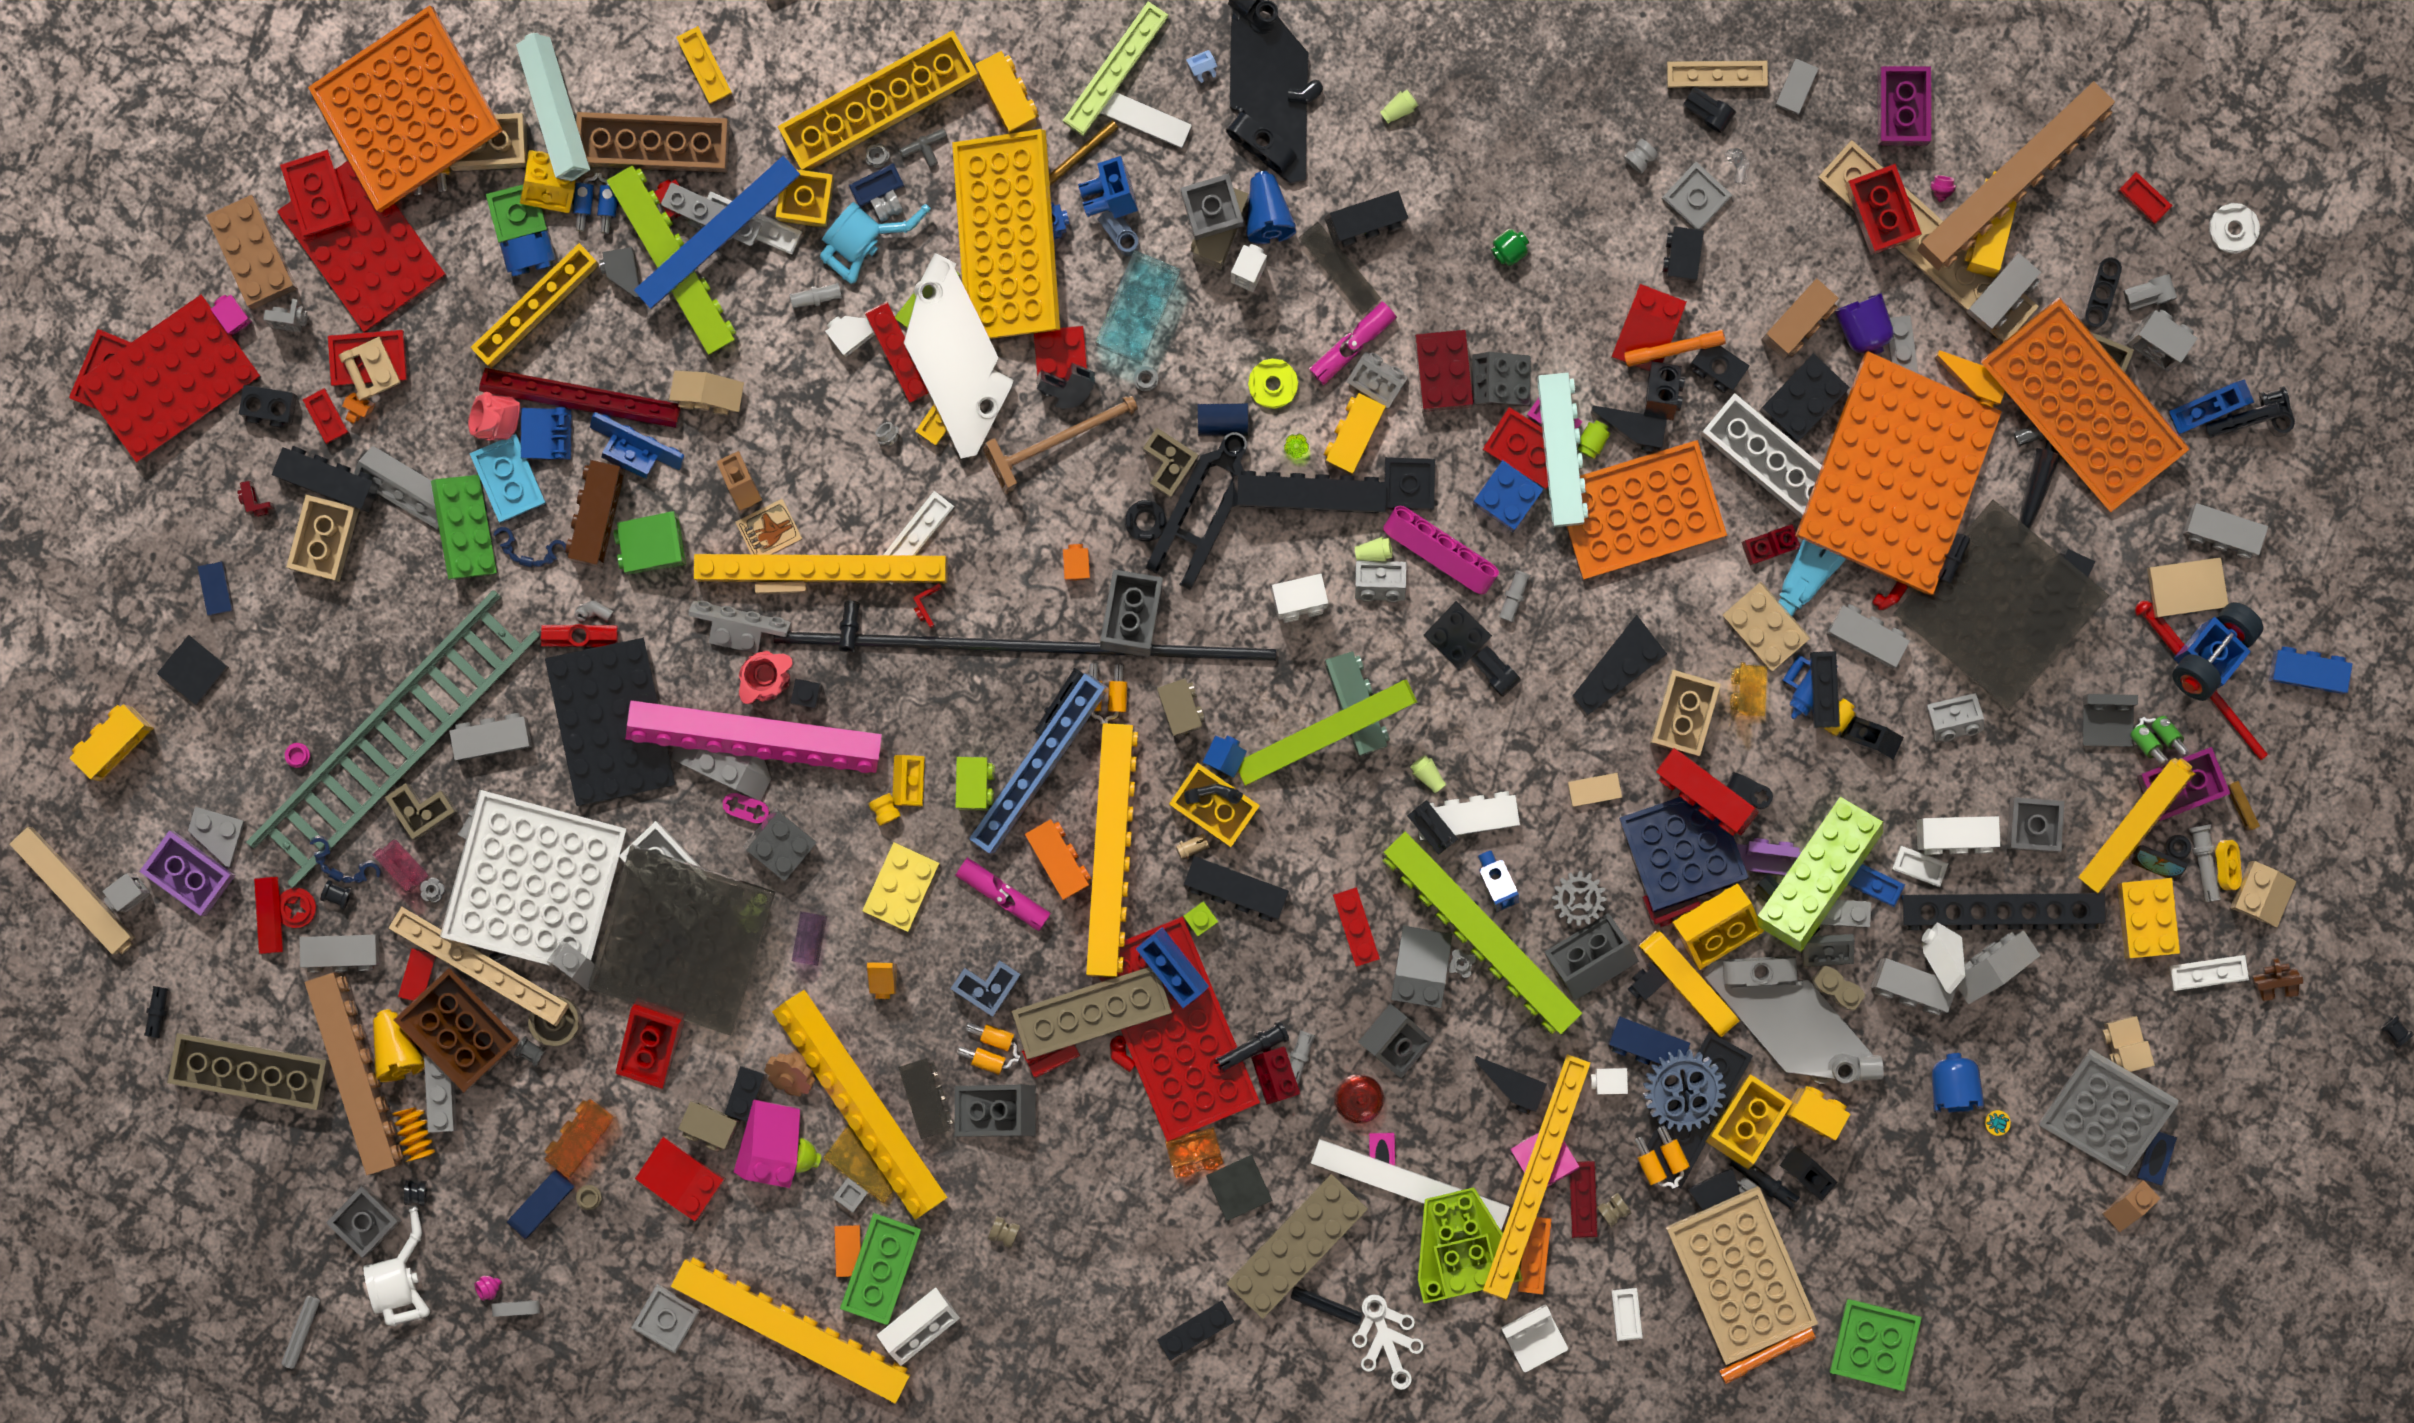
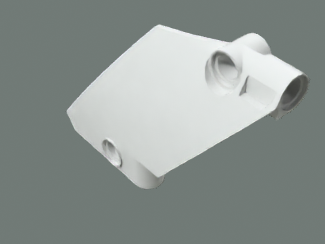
[904,253,1013,458]

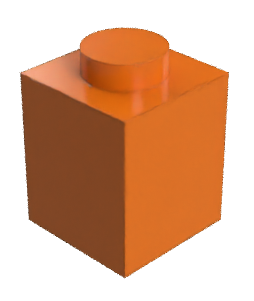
[1063,544,1090,581]

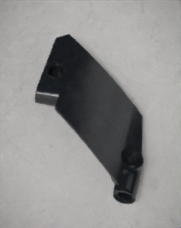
[1226,0,1309,184]

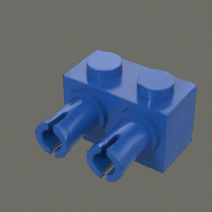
[1078,156,1138,218]

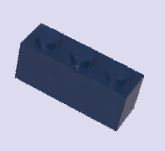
[1607,1016,1690,1071]

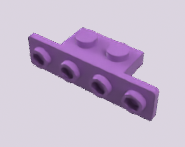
[1737,838,1801,876]

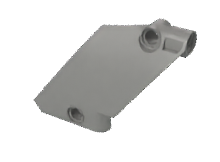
[1702,956,1884,1083]

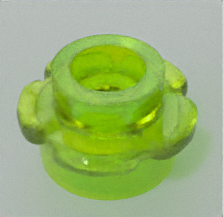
[1284,434,1309,458]

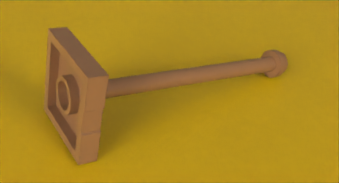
[983,396,1138,494]

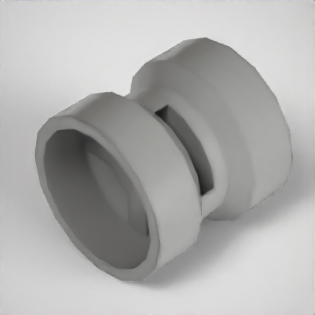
[1624,139,1659,174]
[871,190,904,223]

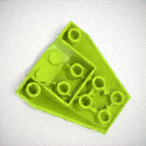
[1418,1187,1522,1304]

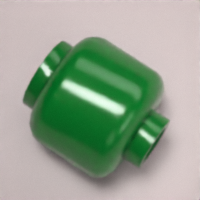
[1491,229,1529,266]

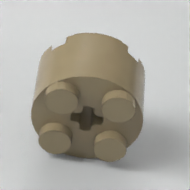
[528,996,582,1046]

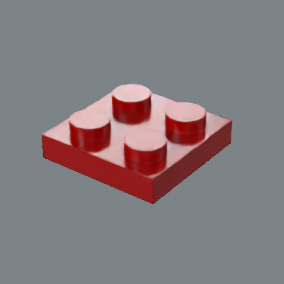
[1034,326,1087,379]

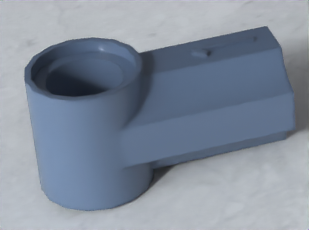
[1097,210,1140,256]

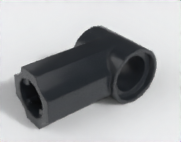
[1682,87,1736,133]
[1471,646,1521,697]

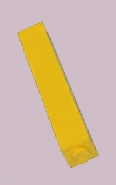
[2078,758,2195,893]

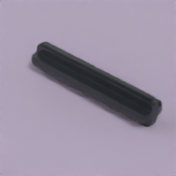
[1291,1286,1363,1325]

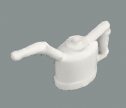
[363,1205,430,1326]

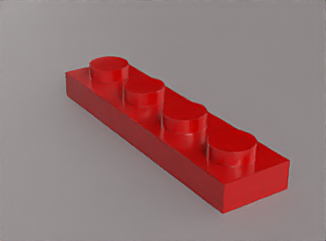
[864,301,929,403]

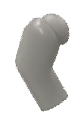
[574,601,614,622]

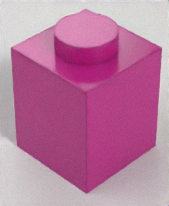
[211,295,252,336]

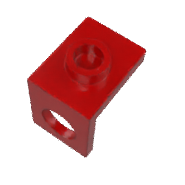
[913,583,942,629]

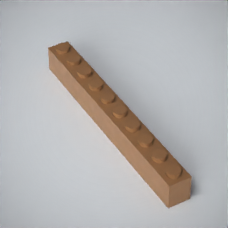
[1917,81,2115,271]

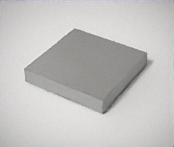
[1661,162,1733,230]
[631,1284,701,1353]

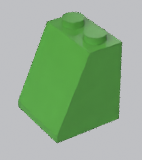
[614,511,686,574]

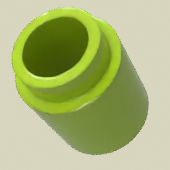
[1577,420,1611,459]

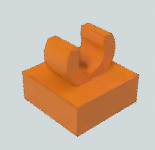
[342,392,375,424]

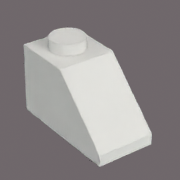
[825,316,875,358]

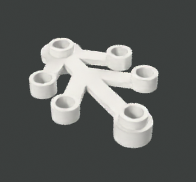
[1352,1295,1424,1389]

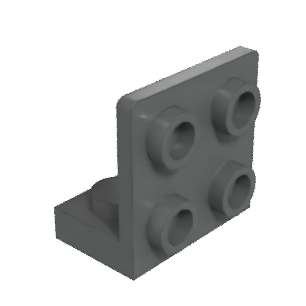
[1472,352,1531,406]
[2082,694,2138,747]

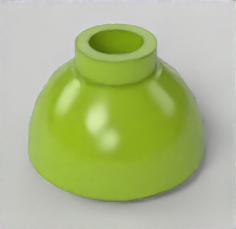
[795,1138,821,1173]

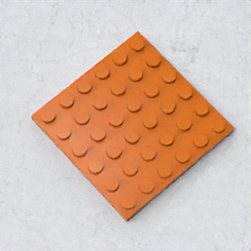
[308,5,503,212]

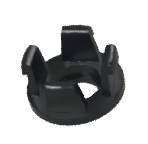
[1125,500,1166,542]

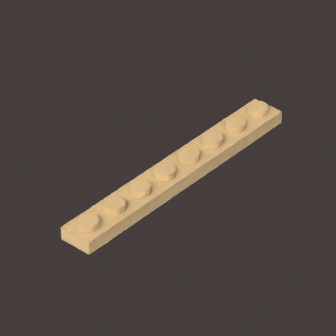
[389,907,570,1027]

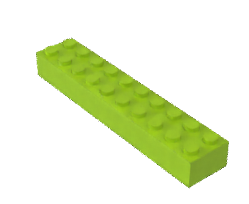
[1382,831,1582,1034]

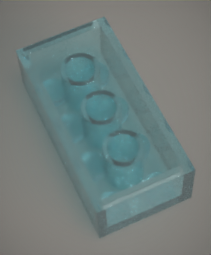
[1095,250,1181,365]

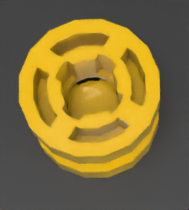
[868,793,901,826]

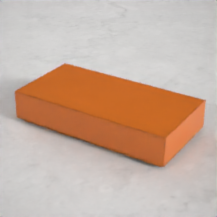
[834,1225,861,1277]

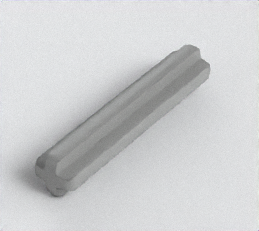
[282,1296,320,1369]

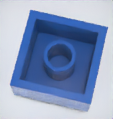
[1472,460,1543,532]

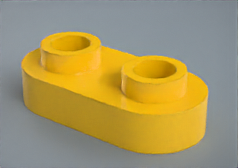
[2215,840,2242,891]

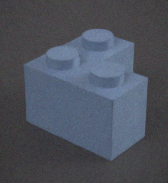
[951,960,1021,1017]

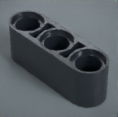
[2081,257,2122,330]

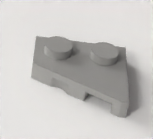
[188,807,245,867]

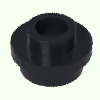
[2165,835,2191,860]

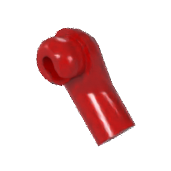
[1872,581,1908,611]
[1110,1036,1135,1072]

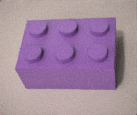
[139,830,236,916]

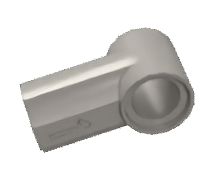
[2123,274,2177,311]

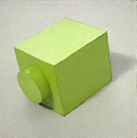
[1183,901,1218,936]

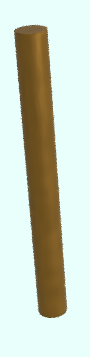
[1049,120,1119,186]

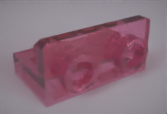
[372,839,428,892]

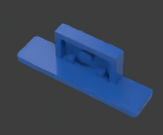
[590,412,684,479]

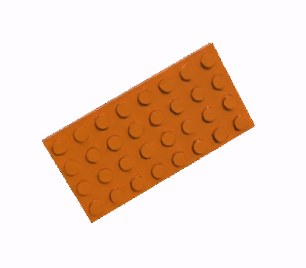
[1981,297,2190,512]

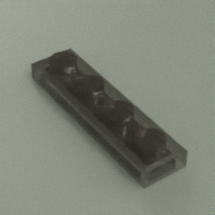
[1299,222,1382,315]

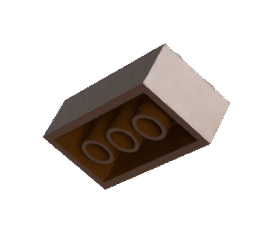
[565,460,625,569]

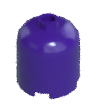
[1835,293,1894,355]

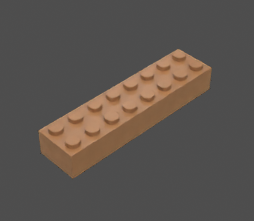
[305,972,404,1176]

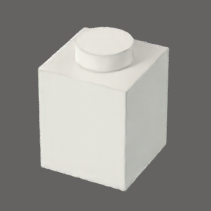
[1591,1068,1628,1094]

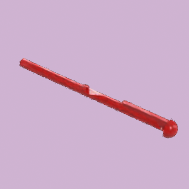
[2135,600,2268,760]

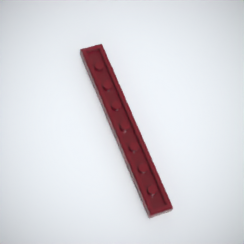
[479,368,681,428]

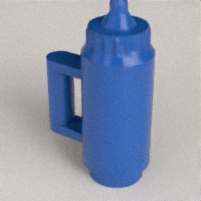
[1782,655,1838,719]

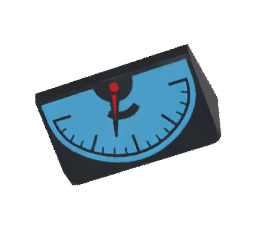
[2131,845,2188,881]

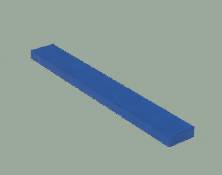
[634,156,800,309]

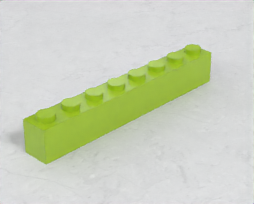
[606,165,736,356]

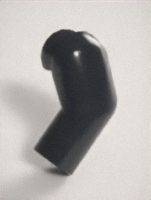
[1288,80,1323,103]

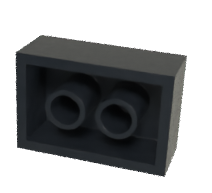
[1759,353,1850,444]

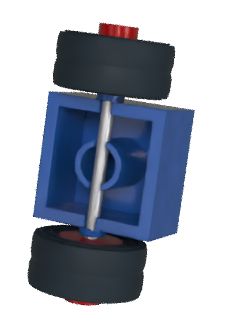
[2172,602,2264,701]

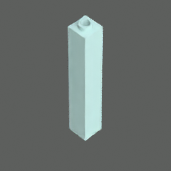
[516,33,590,181]

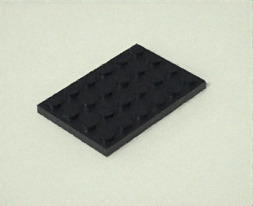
[545,637,675,806]

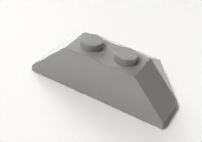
[670,746,771,801]

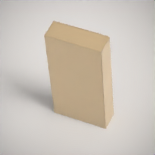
[755,581,807,594]
[1567,773,1622,807]

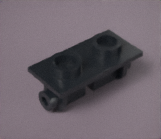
[1407,800,1458,855]

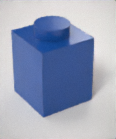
[1202,735,1247,778]

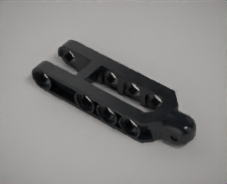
[1145,432,1247,591]

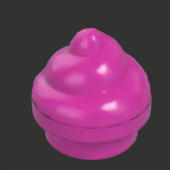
[1930,175,1956,202]
[474,1276,502,1301]

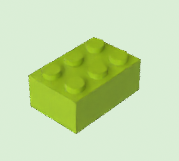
[956,757,995,811]

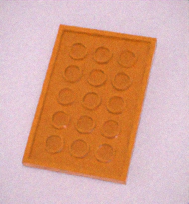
[1566,440,1727,580]

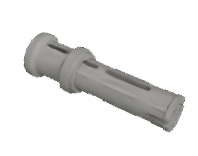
[2189,824,2221,902]

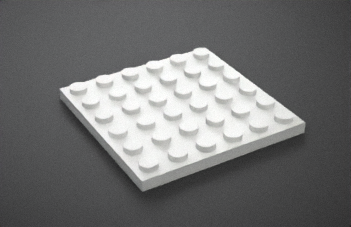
[440,790,626,966]

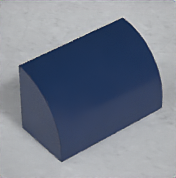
[1198,403,1248,437]

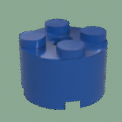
[499,230,556,276]

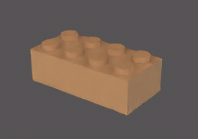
[206,195,298,310]

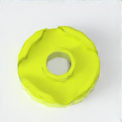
[1248,358,1298,409]

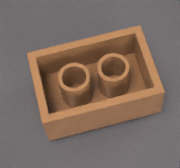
[1761,278,1839,360]

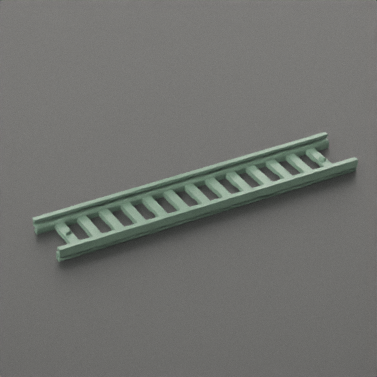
[246,590,541,888]

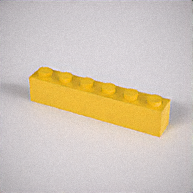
[470,243,600,369]

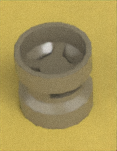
[1597,1193,1632,1227]
[988,1216,1021,1248]

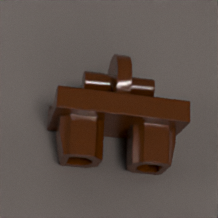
[2252,958,2303,1001]

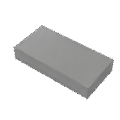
[1776,59,1819,115]

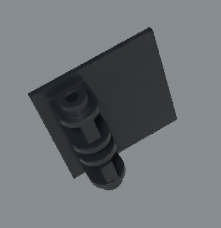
[1424,601,1492,670]

